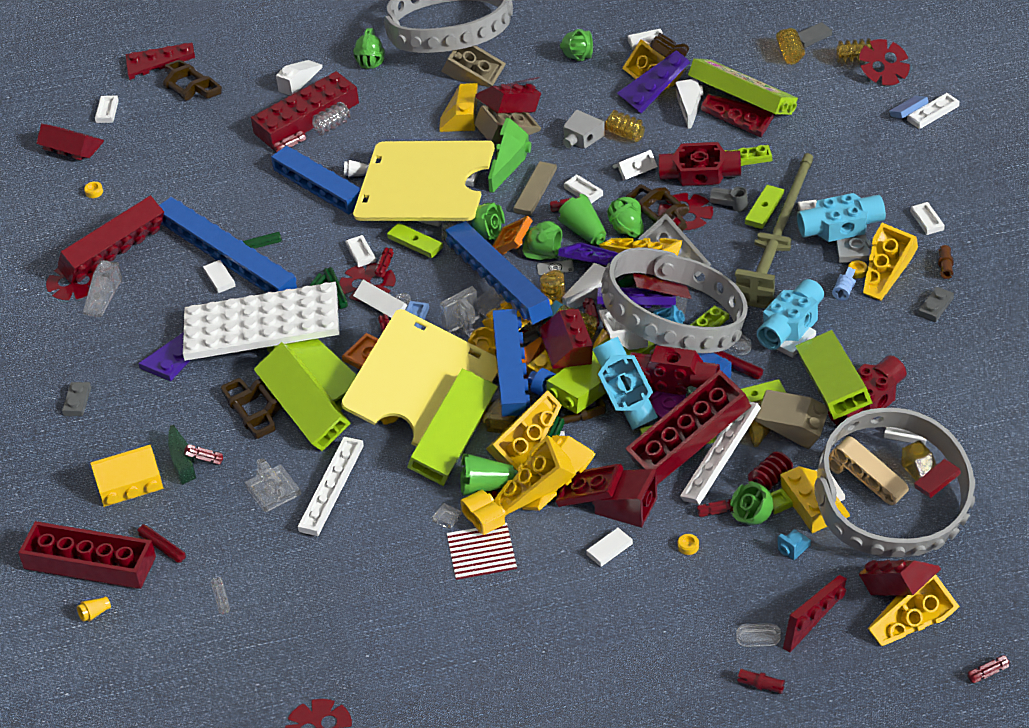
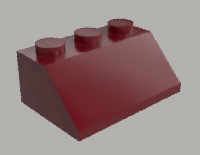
[475,84,541,113]
[36,123,104,160]
[539,308,593,369]
[859,559,941,595]

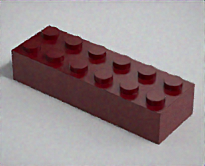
[251,71,359,150]
[57,195,164,284]
[625,370,751,485]
[18,521,156,589]

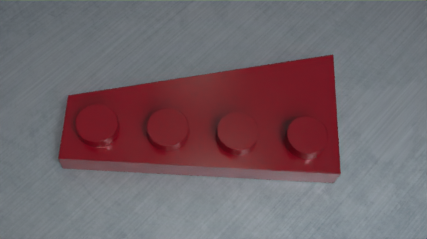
[125,42,195,80]
[701,94,775,138]
[783,575,847,653]

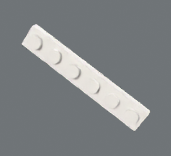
[680,402,761,505]
[298,437,364,536]

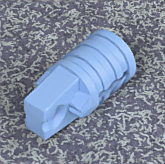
[832,267,856,301]

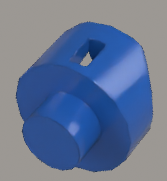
[528,368,556,396]

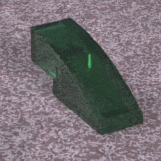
[168,424,196,485]

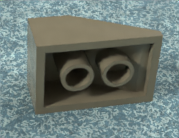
[441,45,506,87]
[474,105,541,145]
[755,390,829,449]

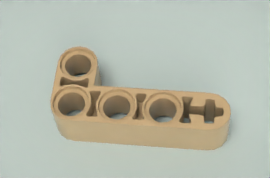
[829,436,909,505]

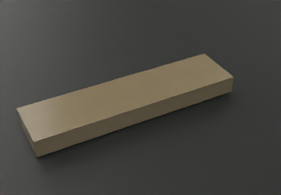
[514,161,557,216]

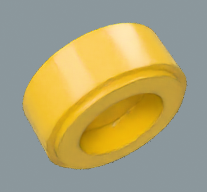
[84,182,103,198]
[848,260,868,278]
[678,534,699,555]

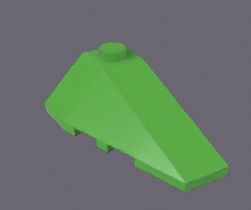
[488,118,531,193]

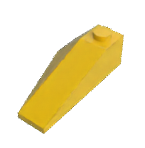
[867,575,960,646]

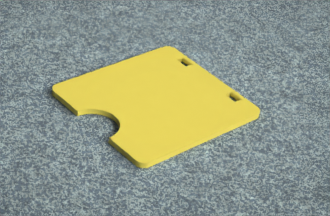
[353,141,495,221]
[341,309,498,447]

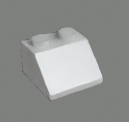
[599,309,648,350]

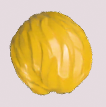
[467,327,496,359]

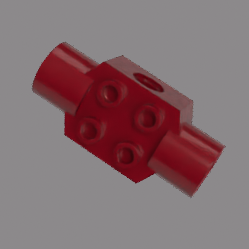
[659,142,741,186]
[630,345,720,395]
[828,355,907,426]

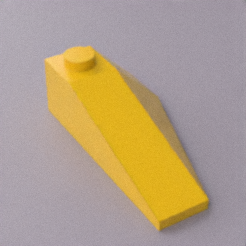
[439,83,478,132]
[863,223,918,301]
[599,238,682,276]
[486,390,562,473]
[494,435,576,515]
[522,435,595,511]

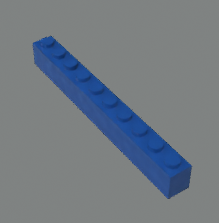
[159,197,297,293]
[445,221,553,325]

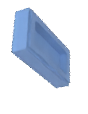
[889,96,929,118]

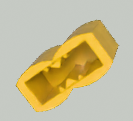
[460,489,506,535]

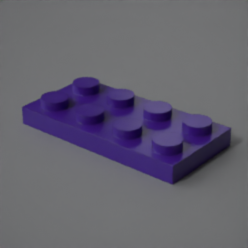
[597,287,676,308]

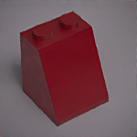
[592,469,657,528]

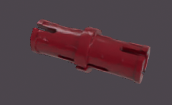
[737,668,785,694]

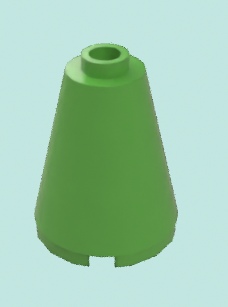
[557,194,606,245]
[460,454,517,496]

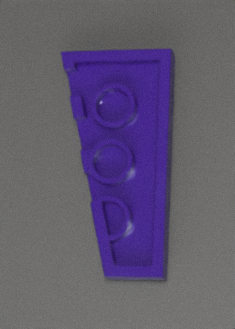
[617,50,690,114]
[558,242,618,265]
[138,332,190,381]

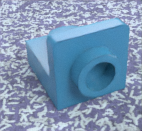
[653,305,685,324]
[778,529,811,560]

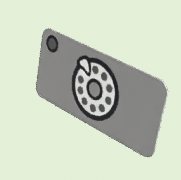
[537,260,574,275]

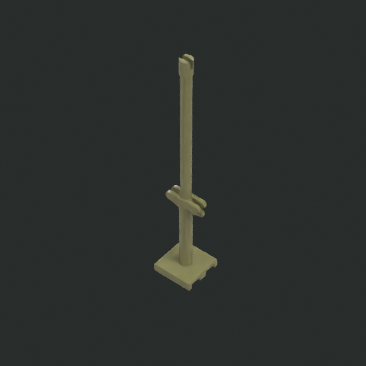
[734,153,813,309]

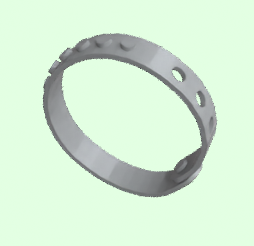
[384,0,513,53]
[601,248,748,353]
[814,408,975,557]

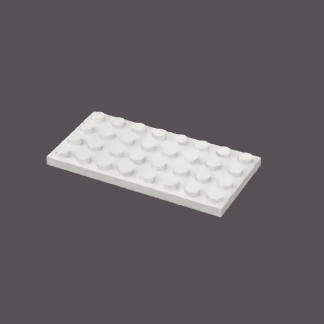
[183,282,339,361]

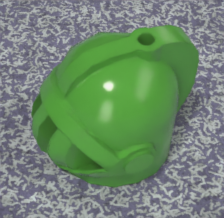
[353,28,385,69]
[560,29,593,61]
[607,197,644,238]
[523,221,562,260]

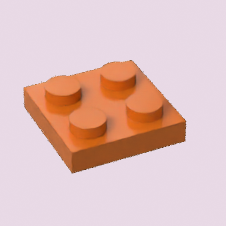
[492,216,532,255]

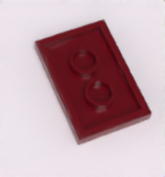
[555,463,624,507]

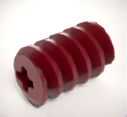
[748,451,793,491]

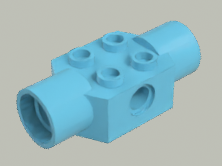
[797,193,886,242]
[757,279,824,350]
[592,337,658,430]

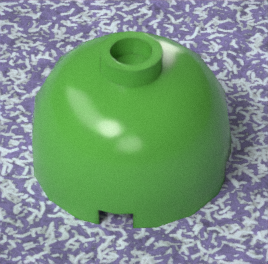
[470,202,505,240]
[731,481,774,525]

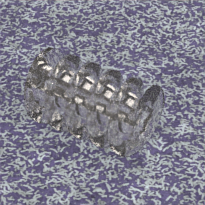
[312,102,351,137]

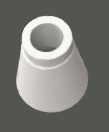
[344,160,369,178]

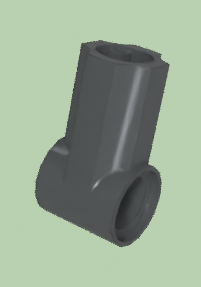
[710,187,748,212]

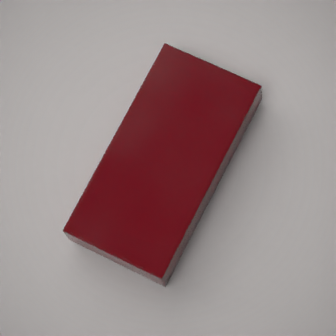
[914,459,961,498]

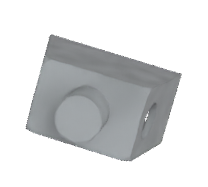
[563,110,605,149]

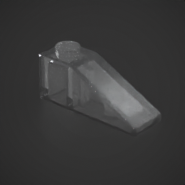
[83,260,122,317]

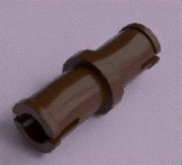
[938,245,954,279]

